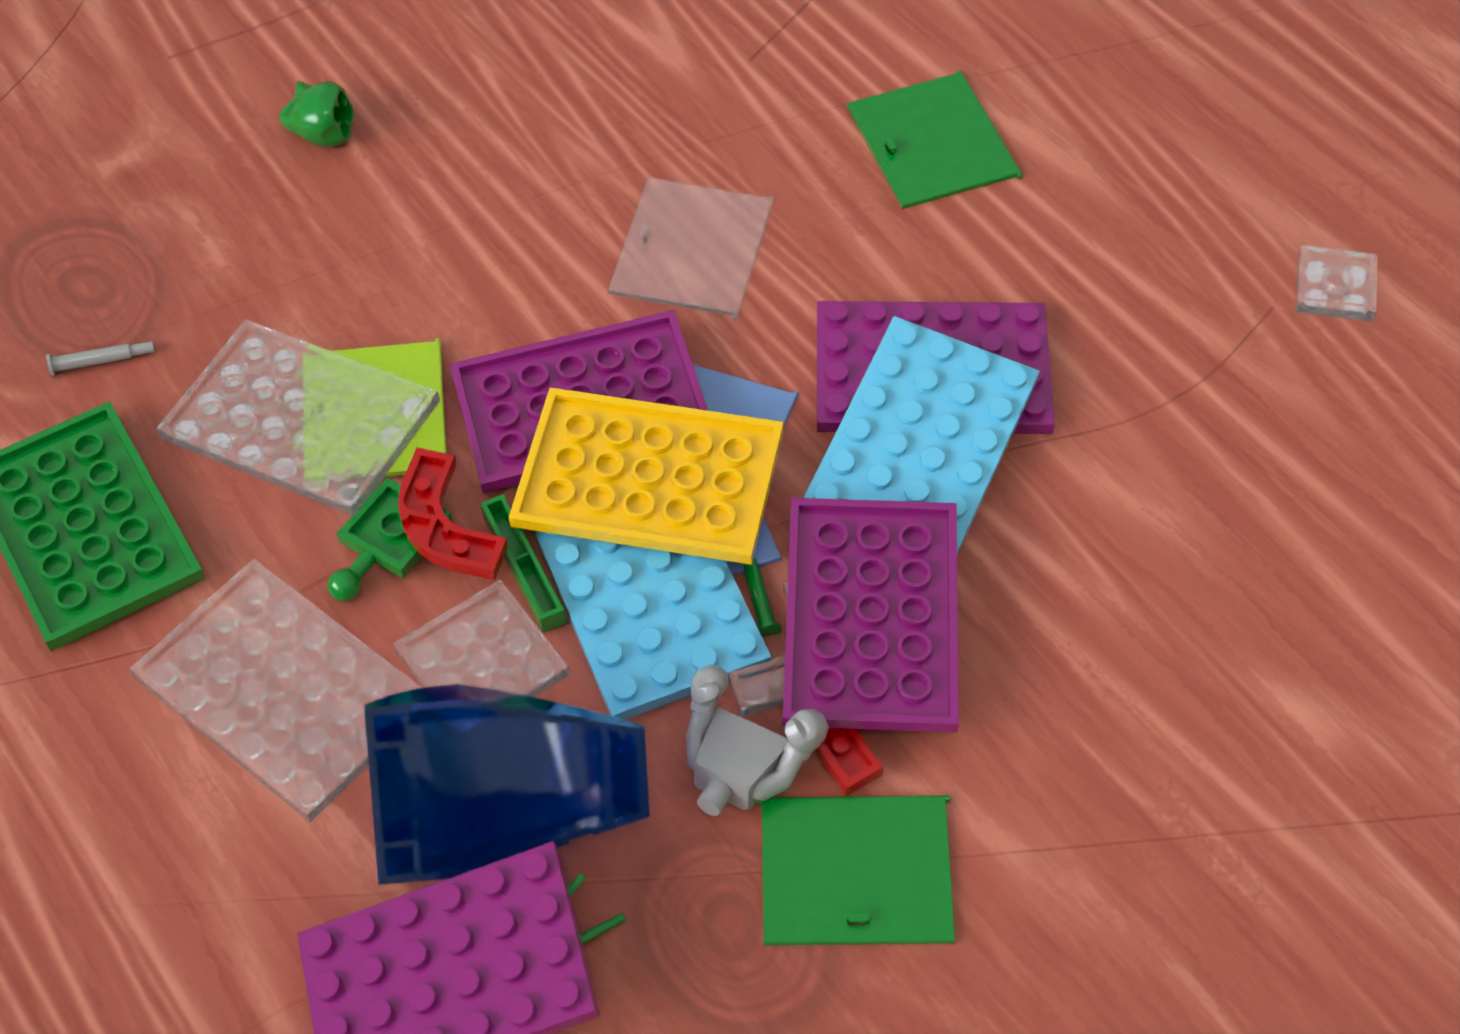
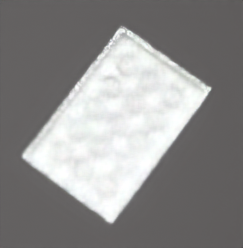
[156,319,440,516]
[129,559,433,822]

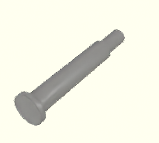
[46,341,155,377]

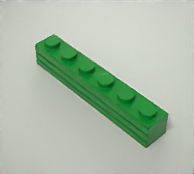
[480,494,567,633]

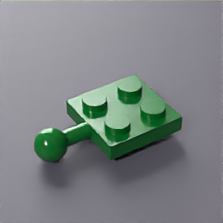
[327,477,453,602]

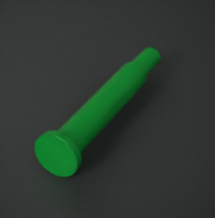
[743,558,782,637]

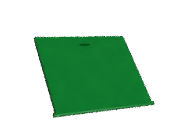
[847,70,1023,209]
[757,795,955,946]

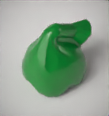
[279,81,354,147]

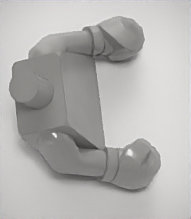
[685,664,829,816]

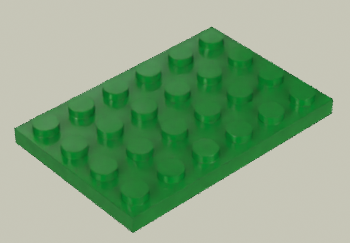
[0,401,205,652]

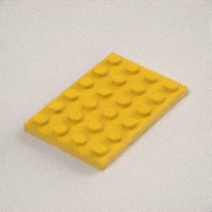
[509,388,784,565]

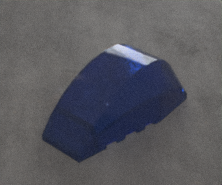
[364,684,650,885]

